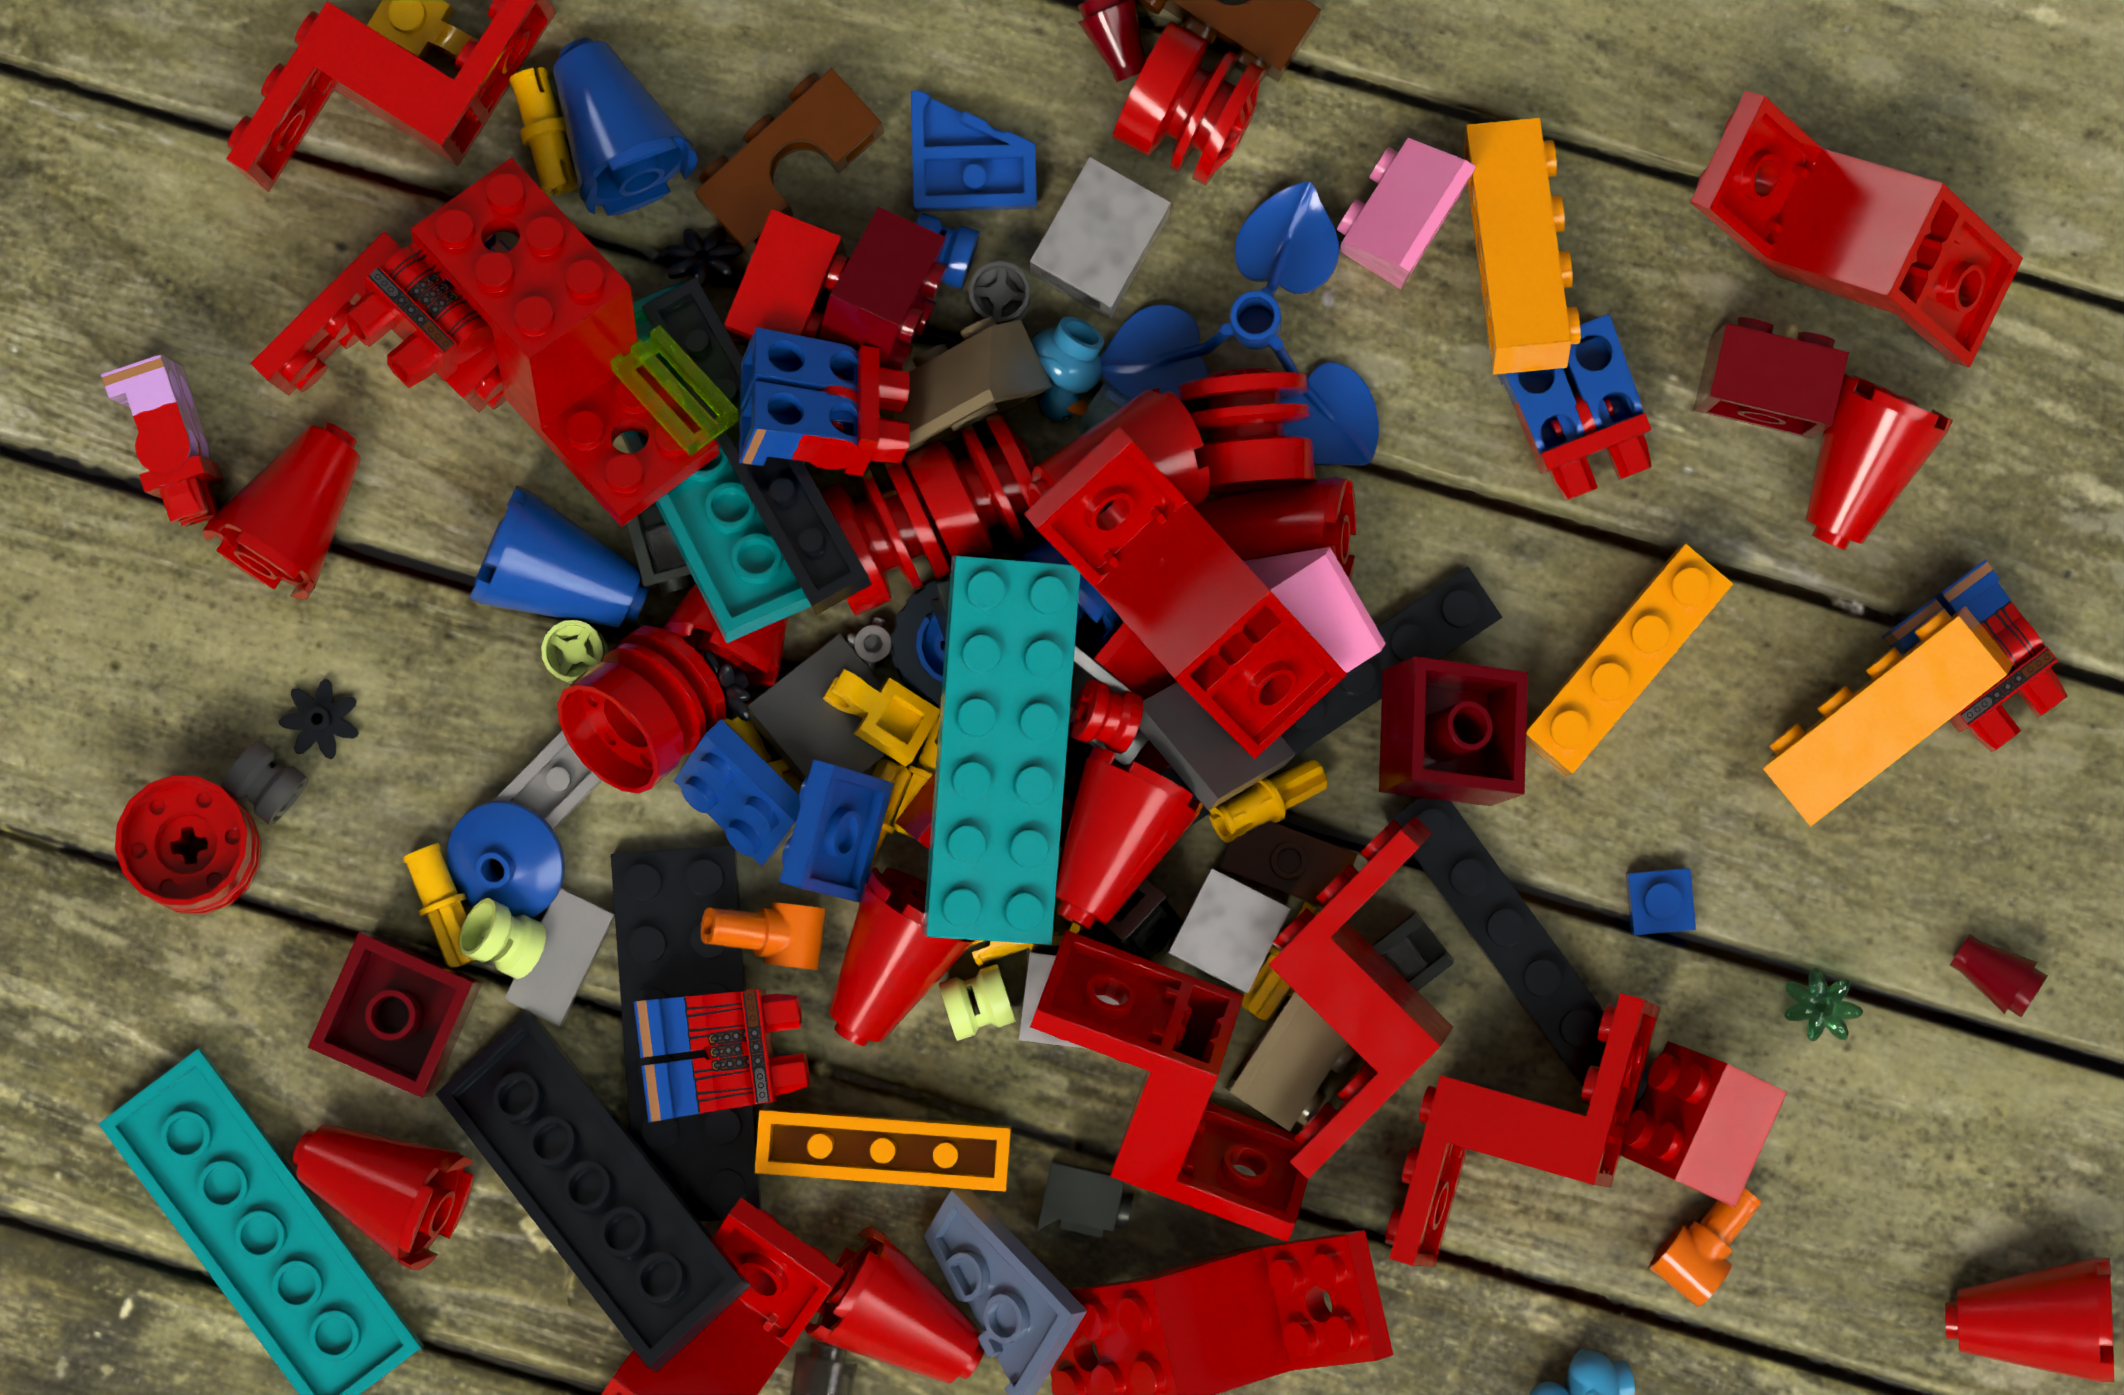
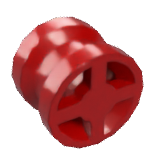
[1070,679,1143,754]

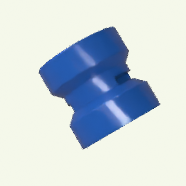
[916,213,980,290]

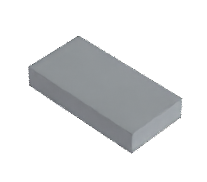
[504,888,615,1026]

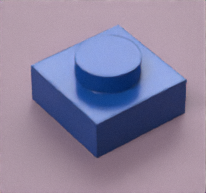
[1626,868,1696,935]

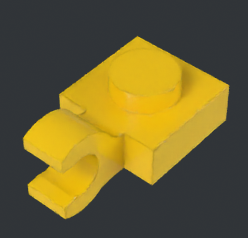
[367,0,472,61]
[823,669,940,767]

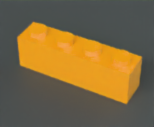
[1463,118,1581,375]
[1526,544,1733,776]
[1763,606,2013,827]
[755,1108,1012,1192]

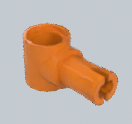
[701,902,826,970]
[1648,1187,1762,1307]

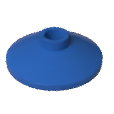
[447,801,565,918]

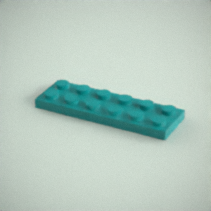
[620,281,811,643]
[923,556,1080,945]
[98,1048,424,1395]

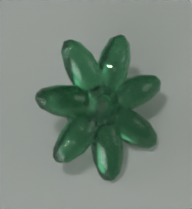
[1784,968,1863,1041]

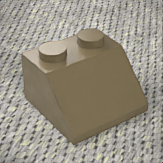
[893,317,1052,451]
[1225,989,1356,1131]

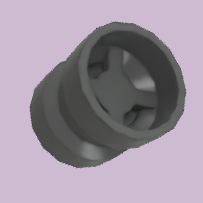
[969,261,1031,324]
[221,739,309,826]

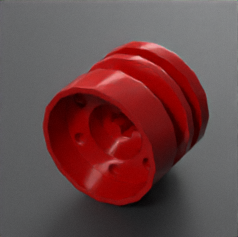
[1113,21,1265,186]
[1177,368,1316,494]
[904,412,1041,560]
[819,462,951,617]
[557,626,726,794]
[115,775,262,915]

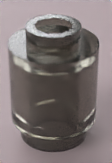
[789,1341,858,1395]

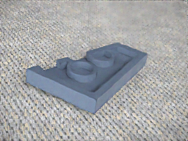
[924,1188,1087,1395]

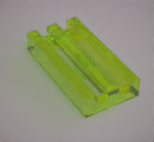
[610,325,739,456]

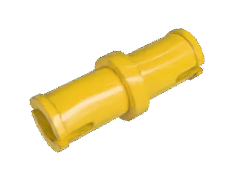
[509,67,578,197]

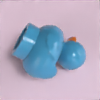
[1031,317,1104,422]
[1529,1348,1635,1395]

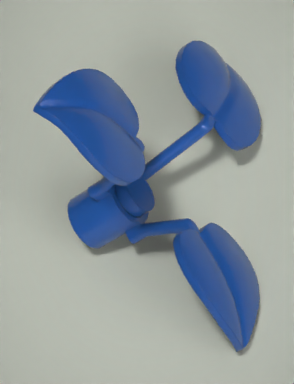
[1100,181,1379,466]

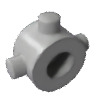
[847,617,892,671]

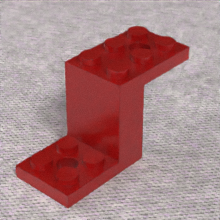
[226,0,556,192]
[1690,91,2023,368]
[410,157,719,527]
[250,231,506,413]
[1024,426,1347,759]
[1268,816,1453,1179]
[1030,930,1308,1242]
[1385,993,1661,1267]
[601,1198,845,1395]
[1050,1230,1394,1395]

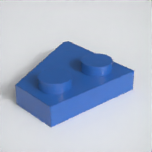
[911,90,1037,212]

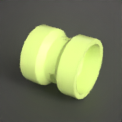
[541,620,609,684]
[459,898,546,979]
[939,964,1016,1041]

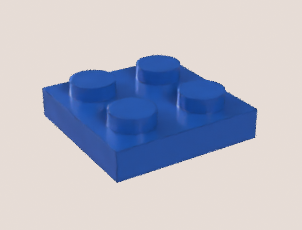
[673,719,800,867]
[779,760,894,903]

